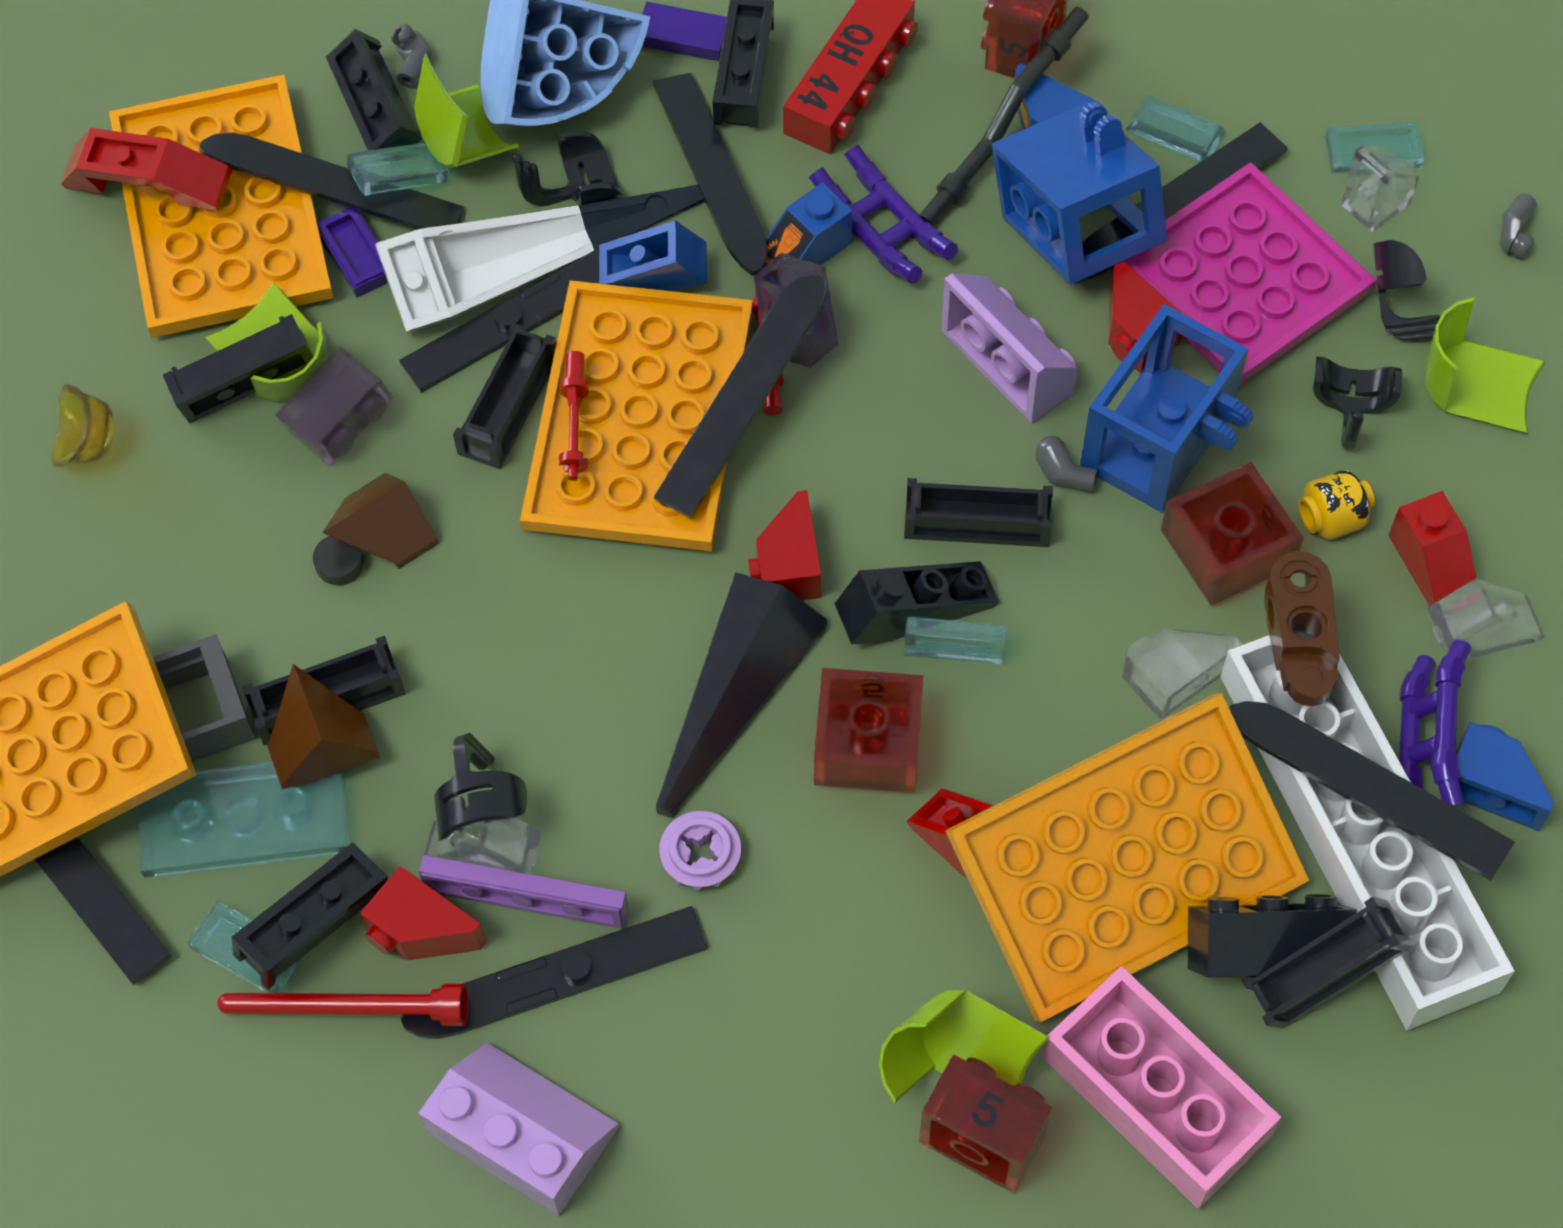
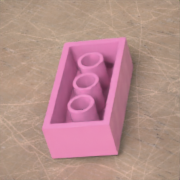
[1042,966,1282,1210]

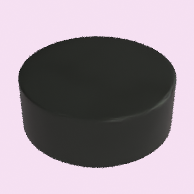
[313,536,364,585]

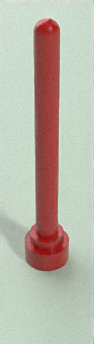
[217,983,469,1026]

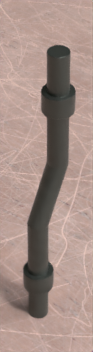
[920,7,1089,226]

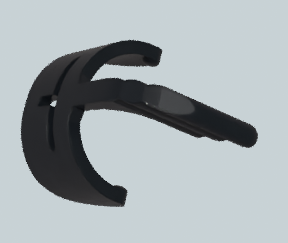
[513,131,624,206]
[1373,240,1441,340]
[1313,356,1402,448]
[434,733,527,841]

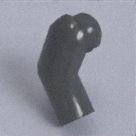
[391,24,431,88]
[1500,193,1537,258]
[1036,436,1097,492]

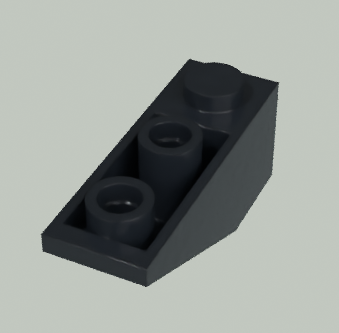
[834,561,999,645]
[1188,894,1357,977]

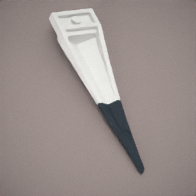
[375,185,704,334]

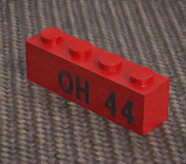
[783,0,918,154]

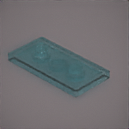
[139,762,348,878]

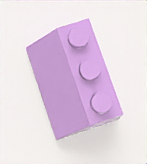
[941,273,1078,424]
[418,1042,619,1216]

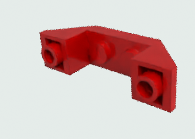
[61,128,233,211]

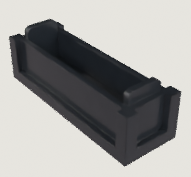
[712,0,775,128]
[326,29,423,165]
[163,314,314,423]
[453,323,556,469]
[904,478,1053,547]
[242,636,406,746]
[232,842,388,990]
[1242,897,1414,1028]

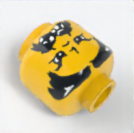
[1298,470,1375,540]

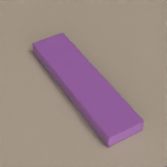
[419,855,629,928]

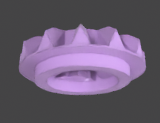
[659,811,741,891]

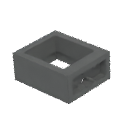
[153,634,255,762]

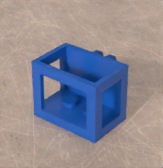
[992,101,1167,285]
[1080,304,1254,513]

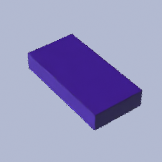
[642,1,727,61]
[317,207,388,298]

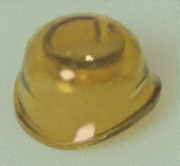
[51,384,115,467]

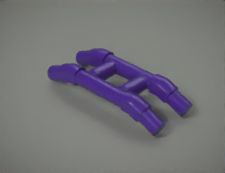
[809,144,958,284]
[1399,639,1472,808]

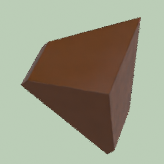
[322,473,439,569]
[267,664,380,791]

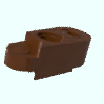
[1264,551,1340,706]

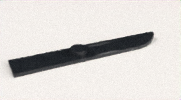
[653,72,766,276]
[1075,122,1288,283]
[199,132,464,230]
[399,248,599,393]
[653,274,826,519]
[1229,701,1515,881]
[35,837,172,986]
[401,906,708,1039]

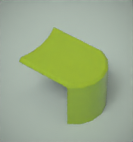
[414,52,519,169]
[205,282,329,402]
[1424,297,1545,433]
[879,990,1049,1116]

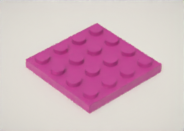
[1124,162,1377,385]

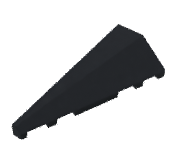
[656,572,827,818]

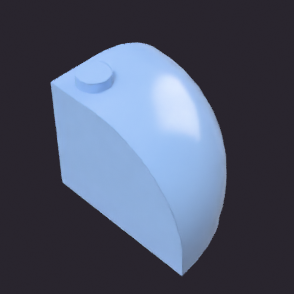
[481,0,650,127]

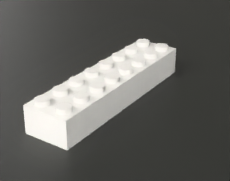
[1220,631,1515,1031]

